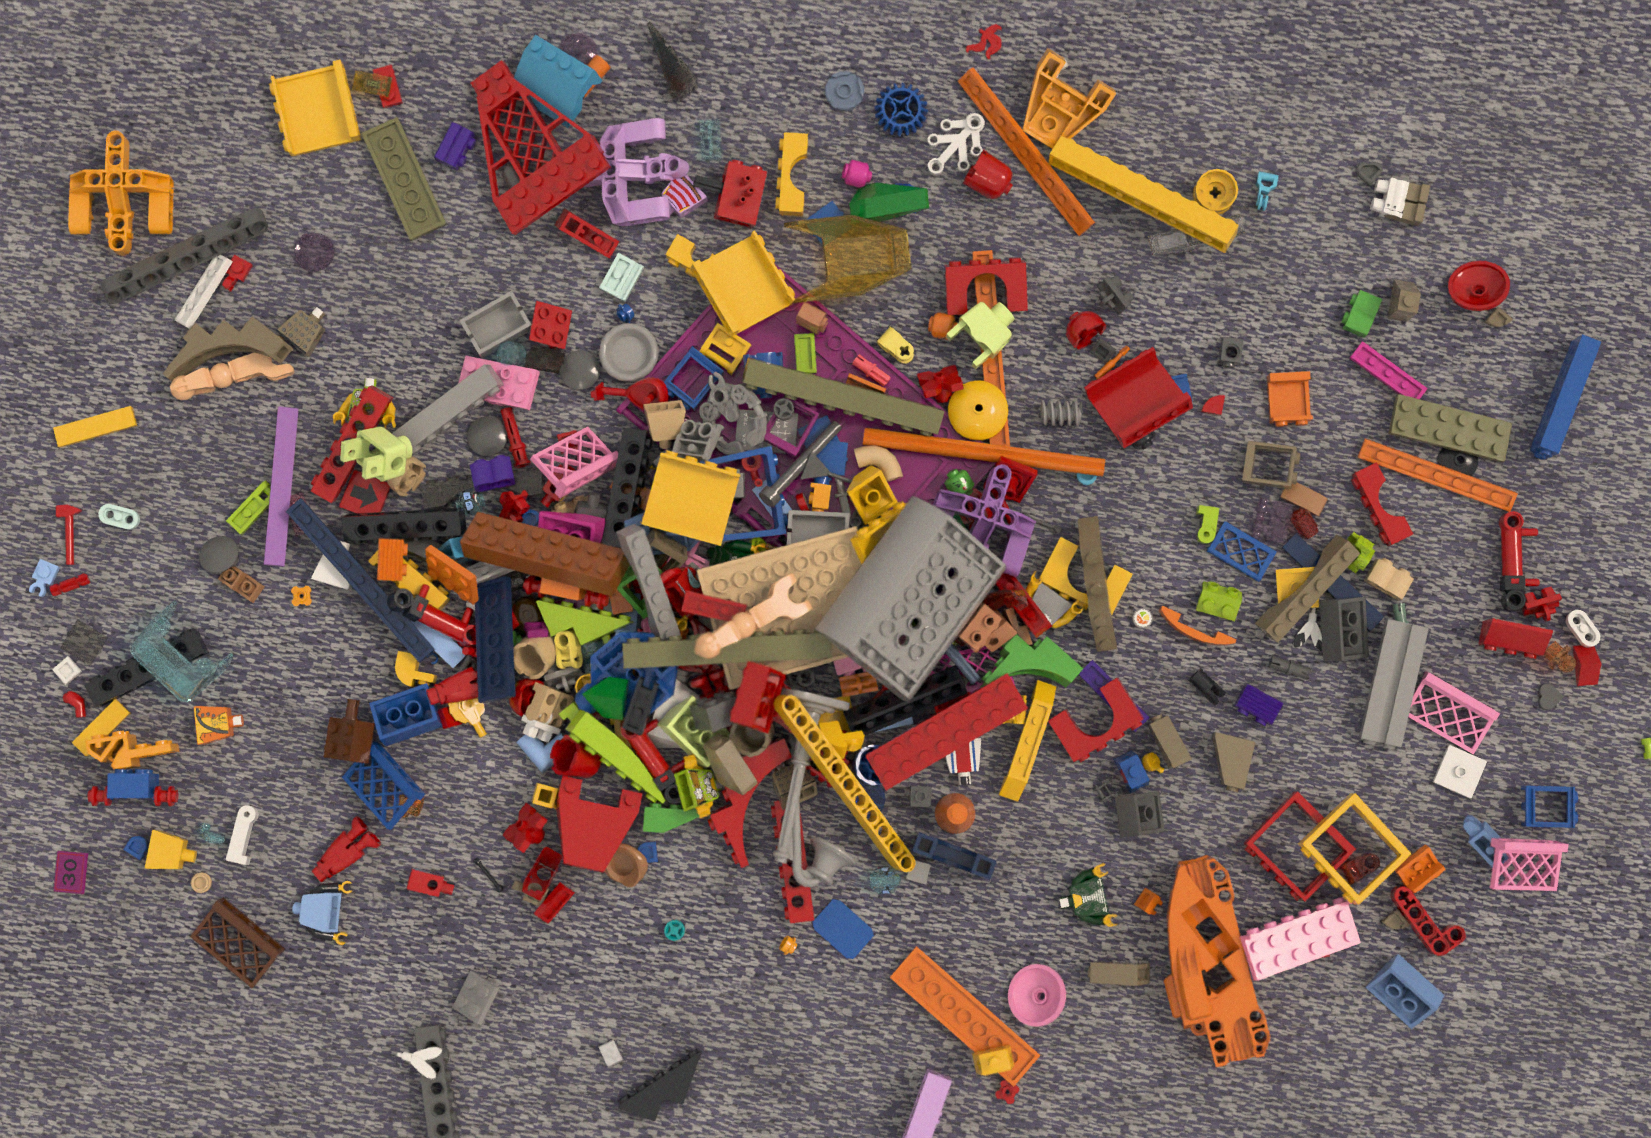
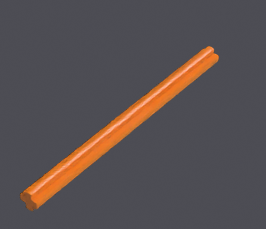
[863,428,1105,476]

